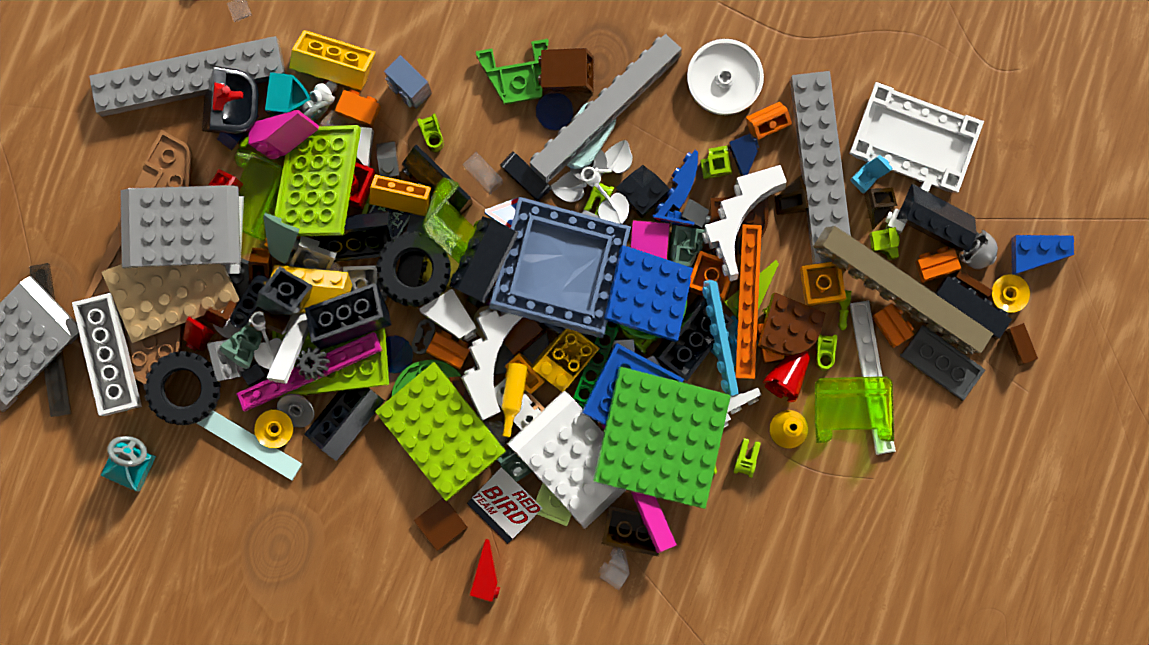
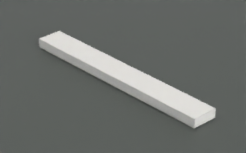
[850,300,896,455]

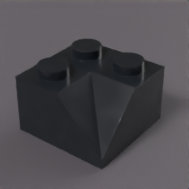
[616,165,670,218]
[256,266,313,315]

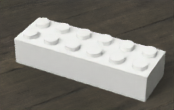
[72,293,142,416]

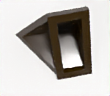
[775,175,809,215]
[864,187,897,231]
[262,309,293,335]

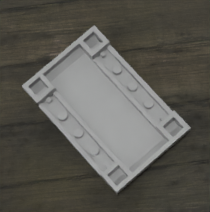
[120,185,241,268]
[0,276,80,412]

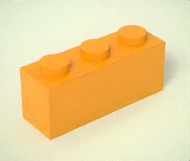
[369,175,431,216]

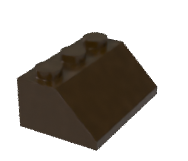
[601,506,667,557]

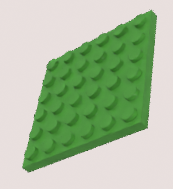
[593,367,731,509]

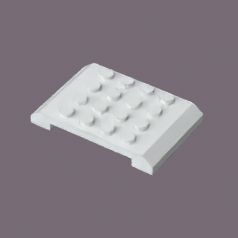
[849,82,984,193]
[507,391,626,529]

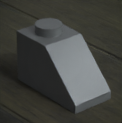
[376,141,401,179]
[681,199,711,229]

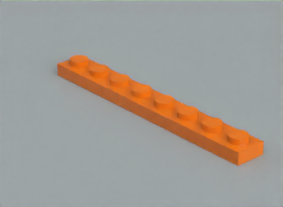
[735,224,762,379]

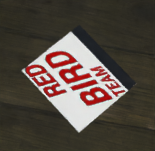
[467,467,542,544]

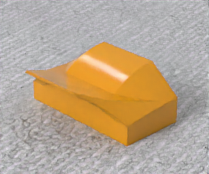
[505,352,545,394]

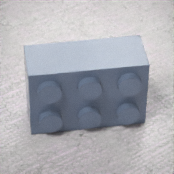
[384,55,432,109]

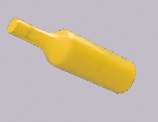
[502,363,528,437]

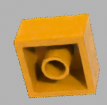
[800,262,846,306]

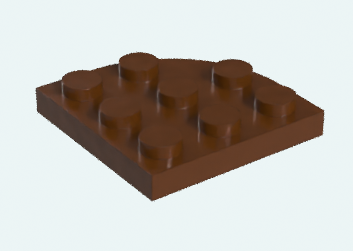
[710,197,769,256]
[758,292,826,356]

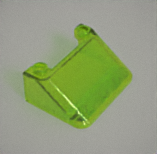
[235,148,283,241]
[423,177,481,264]
[815,376,894,443]

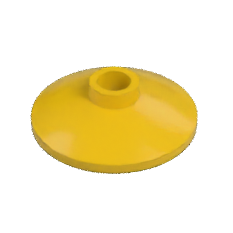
[991,274,1030,313]
[254,410,293,448]

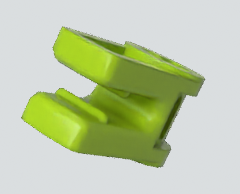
[584,181,615,216]
[733,438,761,478]

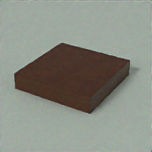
[414,498,468,551]

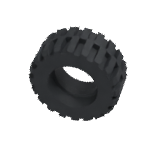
[376,231,451,307]
[144,351,221,425]

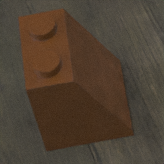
[538,48,594,93]

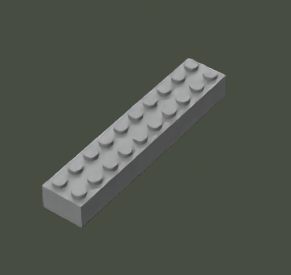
[89,36,286,117]
[790,71,851,264]

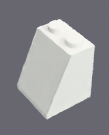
[419,289,478,342]

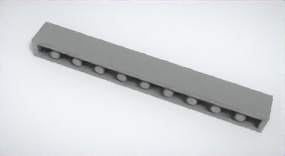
[530,34,682,183]

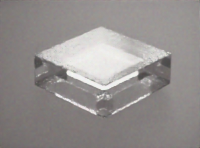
[227,0,252,22]

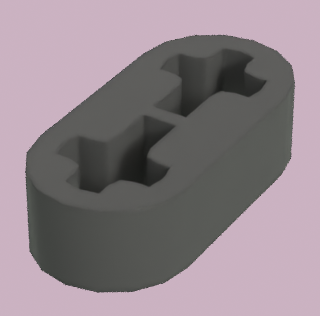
[412,319,436,355]

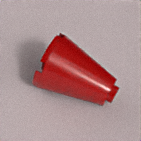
[763,350,810,402]

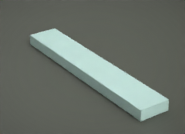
[197,410,303,480]

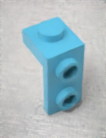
[850,155,893,193]

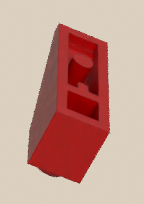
[183,316,215,351]
[470,539,500,602]

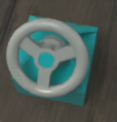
[265,72,329,122]
[100,436,156,491]

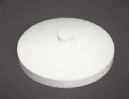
[687,39,764,115]

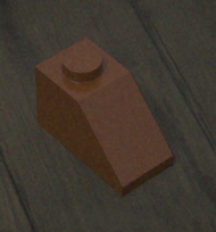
[248,247,272,289]

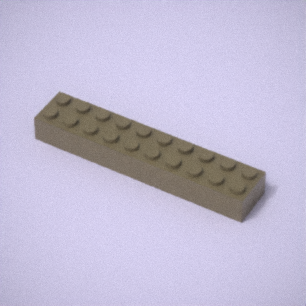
[813,226,993,354]

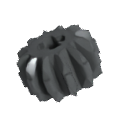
[296,347,330,380]

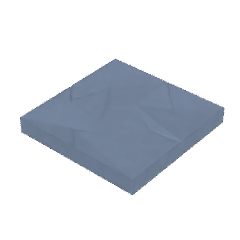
[489,197,631,338]

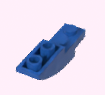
[655,150,698,216]

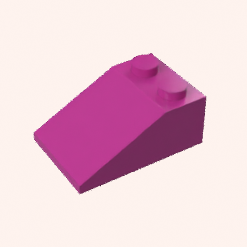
[249,110,319,159]

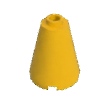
[770,410,808,448]

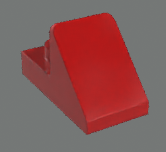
[209,169,243,190]

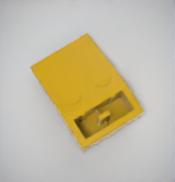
[532,328,600,392]

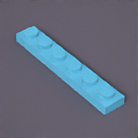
[702,280,739,396]

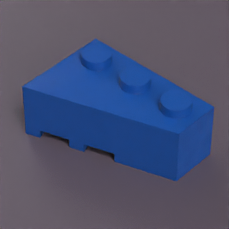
[1011,235,1074,275]

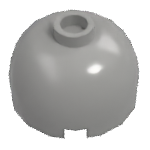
[960,230,998,269]

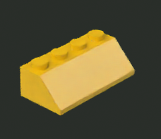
[289,30,376,90]
[270,265,352,313]

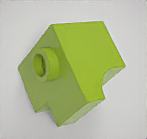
[701,145,732,179]
[869,227,900,260]

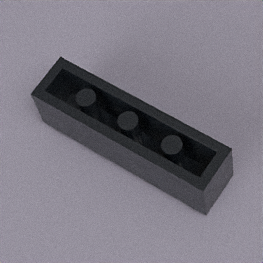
[396,213,437,287]
[935,276,1012,340]

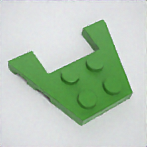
[475,39,549,105]

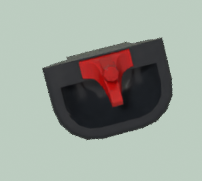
[202,66,259,134]

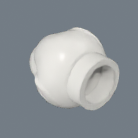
[310,80,337,105]

